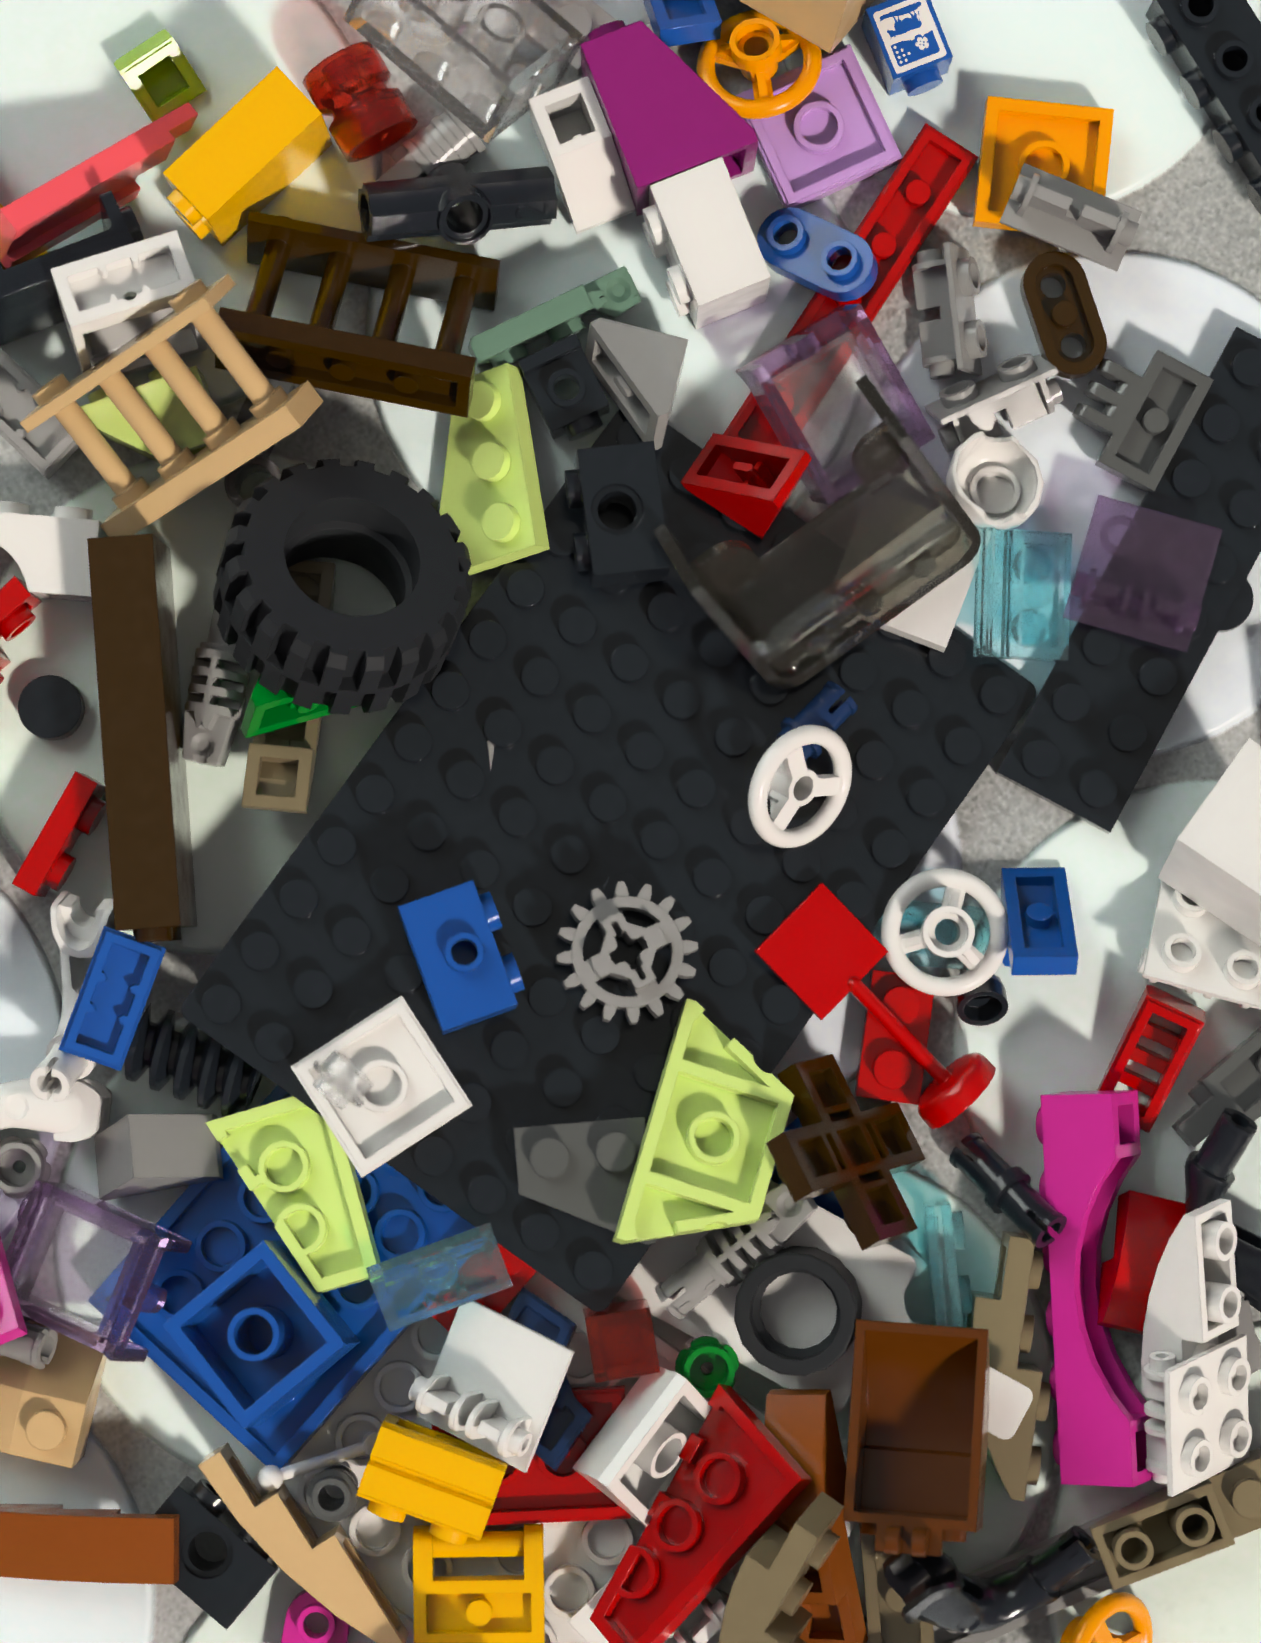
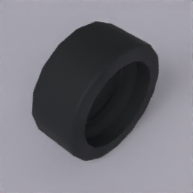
[734,1246,862,1376]

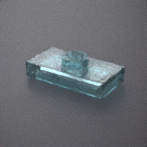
[366,1222,513,1332]

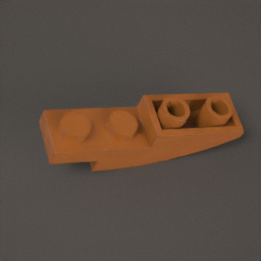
[764,1389,868,1643]

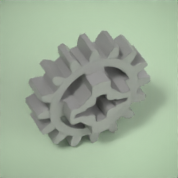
[555,881,699,1025]

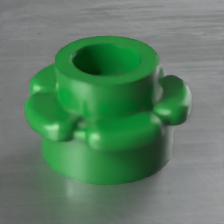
[675,1336,739,1399]

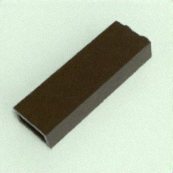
[88,533,197,942]

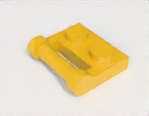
[413,1524,545,1643]

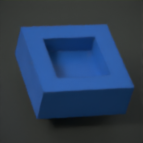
[644,0,722,47]

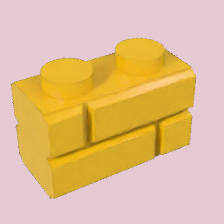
[356,1413,508,1545]

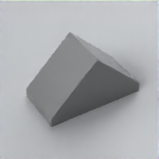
[585,317,688,450]
[94,1114,224,1201]

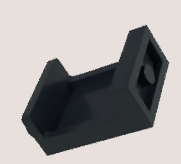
[0,190,144,346]

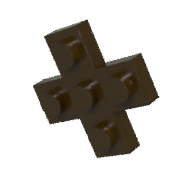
[766,1054,925,1251]

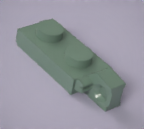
[468,266,641,368]

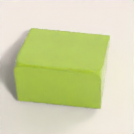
[114,29,206,122]

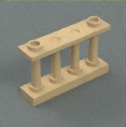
[20,274,324,537]

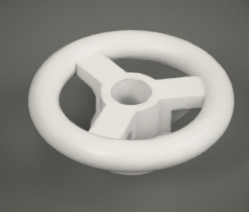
[748,725,852,848]
[881,868,1008,997]

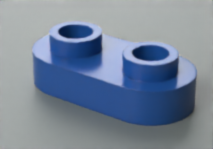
[757,207,878,302]

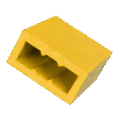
[163,66,333,247]

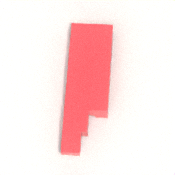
[0,102,198,269]

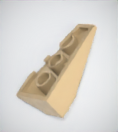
[0,1318,113,1468]

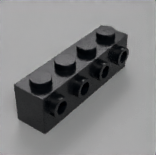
[1145,0,1261,214]

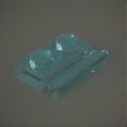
[973,527,1072,662]
[921,1197,973,1327]

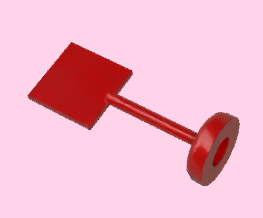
[754,883,996,1129]

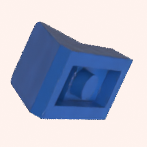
[1001,867,1078,975]

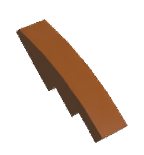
[0,1504,179,1585]

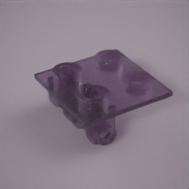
[1062,495,1222,653]

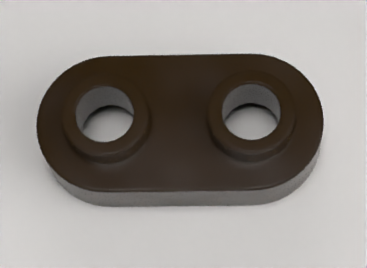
[1020,251,1107,379]

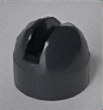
[955,974,1008,1026]

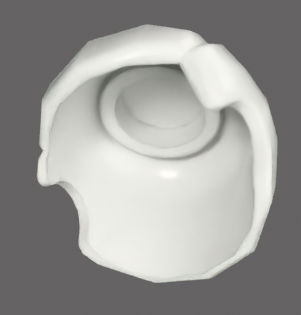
[946,431,1044,530]

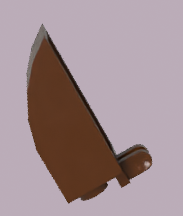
[843,1319,989,1557]

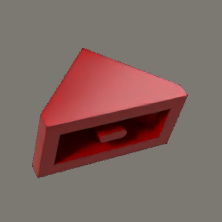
[681,433,812,539]

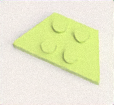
[613,998,794,1244]

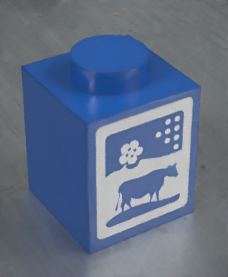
[861,0,953,96]

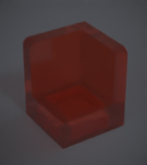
[583,1298,660,1383]

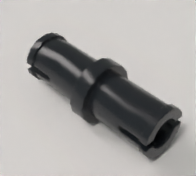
[949,1133,1067,1248]

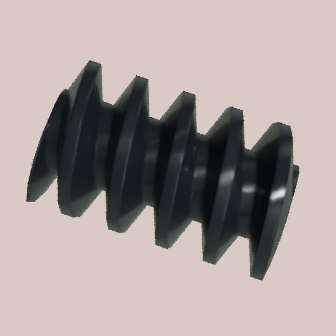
[125,1003,263,1117]

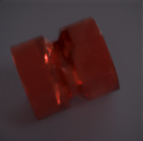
[302,41,418,162]

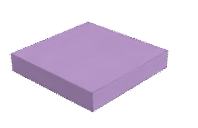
[735,44,902,208]

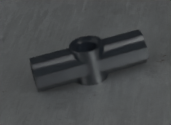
[358,162,558,245]

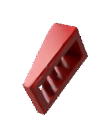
[1097,985,1205,1133]

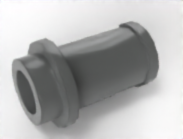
[306,1465,359,1522]

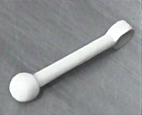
[258,1431,378,1491]

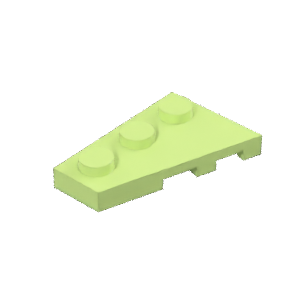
[439,363,550,576]
[205,1096,384,1293]

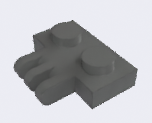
[1072,350,1214,493]

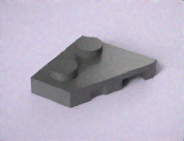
[513,1117,656,1244]

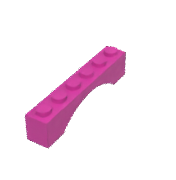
[1036,1090,1153,1487]

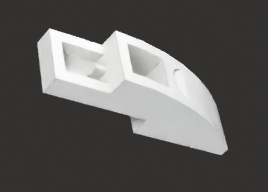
[1141,1198,1241,1395]

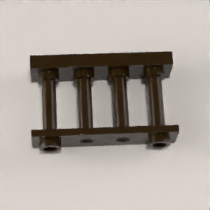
[215,211,501,418]

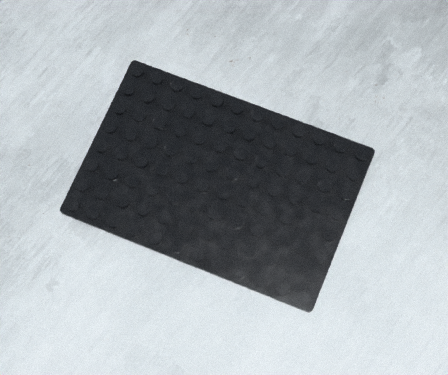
[181,409,1036,1311]

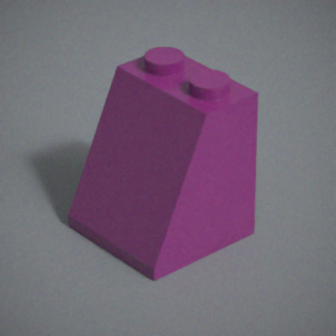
[580,20,759,216]

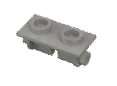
[999,163,1142,271]
[911,242,988,380]
[924,354,1064,453]

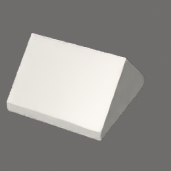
[572,1363,712,1527]

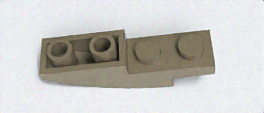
[965,1231,1051,1501]
[1089,1448,1261,1590]
[719,1492,844,1643]

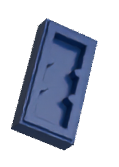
[58,925,166,1071]

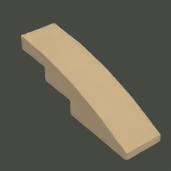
[198,1442,409,1643]

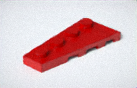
[589,1384,812,1643]

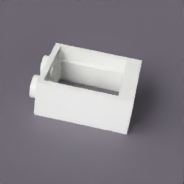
[50,230,208,376]

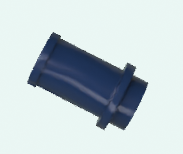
[776,681,858,761]

